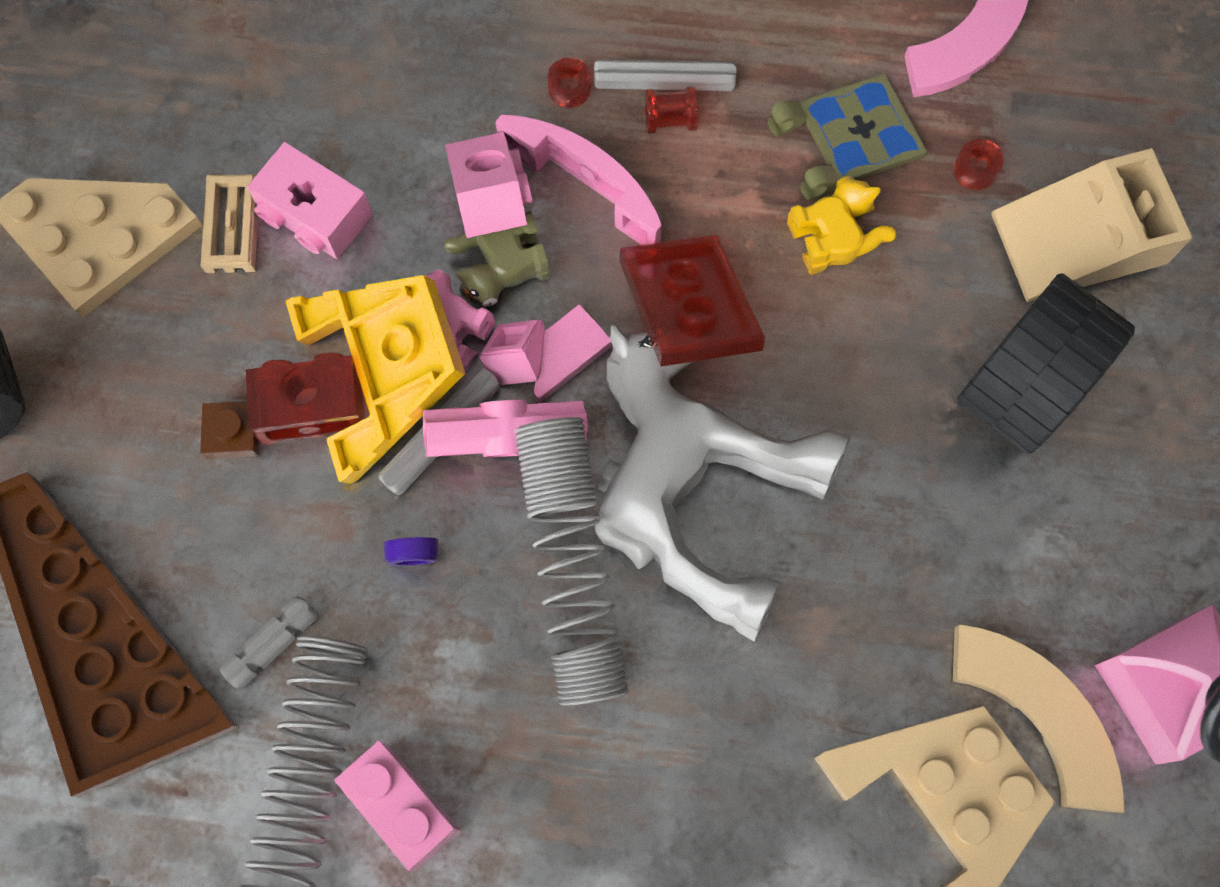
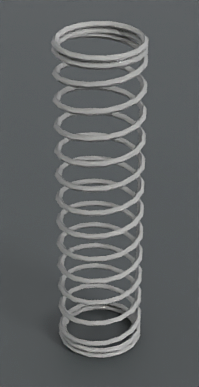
[240,635,368,887]

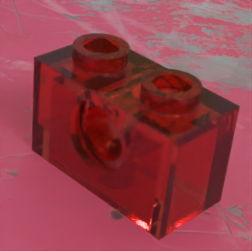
[245,352,365,445]

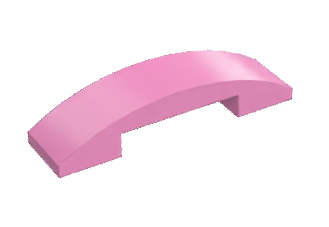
[495,115,662,254]

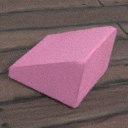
[479,320,545,385]

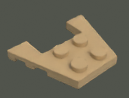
[815,706,1055,887]

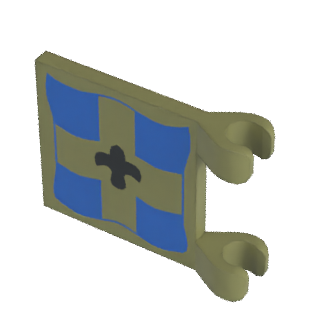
[767,73,928,201]

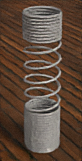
[514,417,629,706]

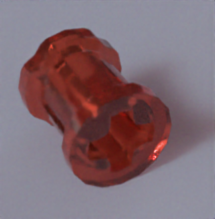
[645,86,698,134]

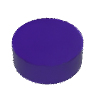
[384,537,439,566]

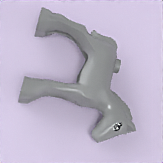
[594,325,850,642]

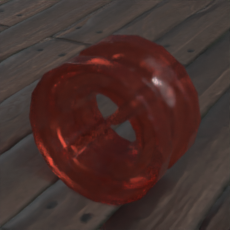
[547,57,591,108]
[954,139,1004,190]

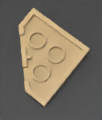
[0,178,203,318]

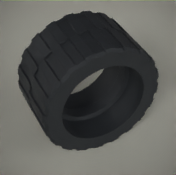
[957,273,1135,454]

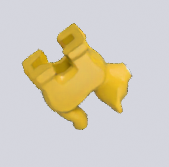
[787,176,896,275]

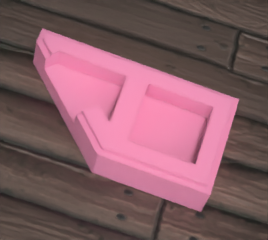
[534,304,612,403]

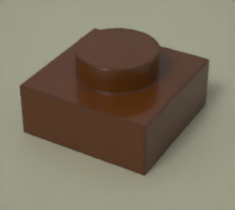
[200,401,260,459]

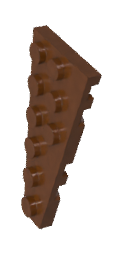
[0,472,239,798]

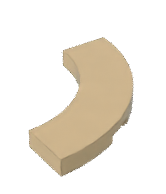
[953,624,1125,813]

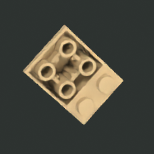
[991,148,1193,302]

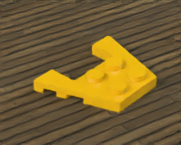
[285,275,465,484]

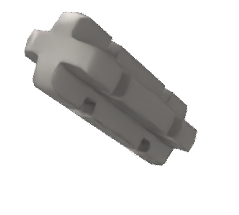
[219,596,317,689]

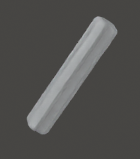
[594,59,736,91]
[379,367,500,495]

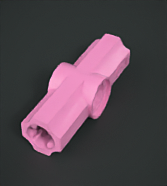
[422,400,588,457]

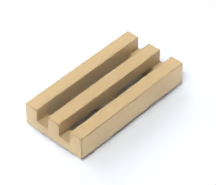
[201,174,259,273]

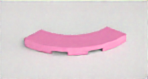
[904,0,1028,98]

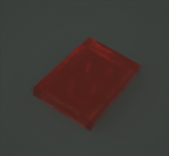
[619,235,765,367]

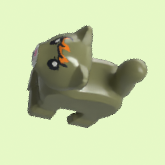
[444,211,550,307]

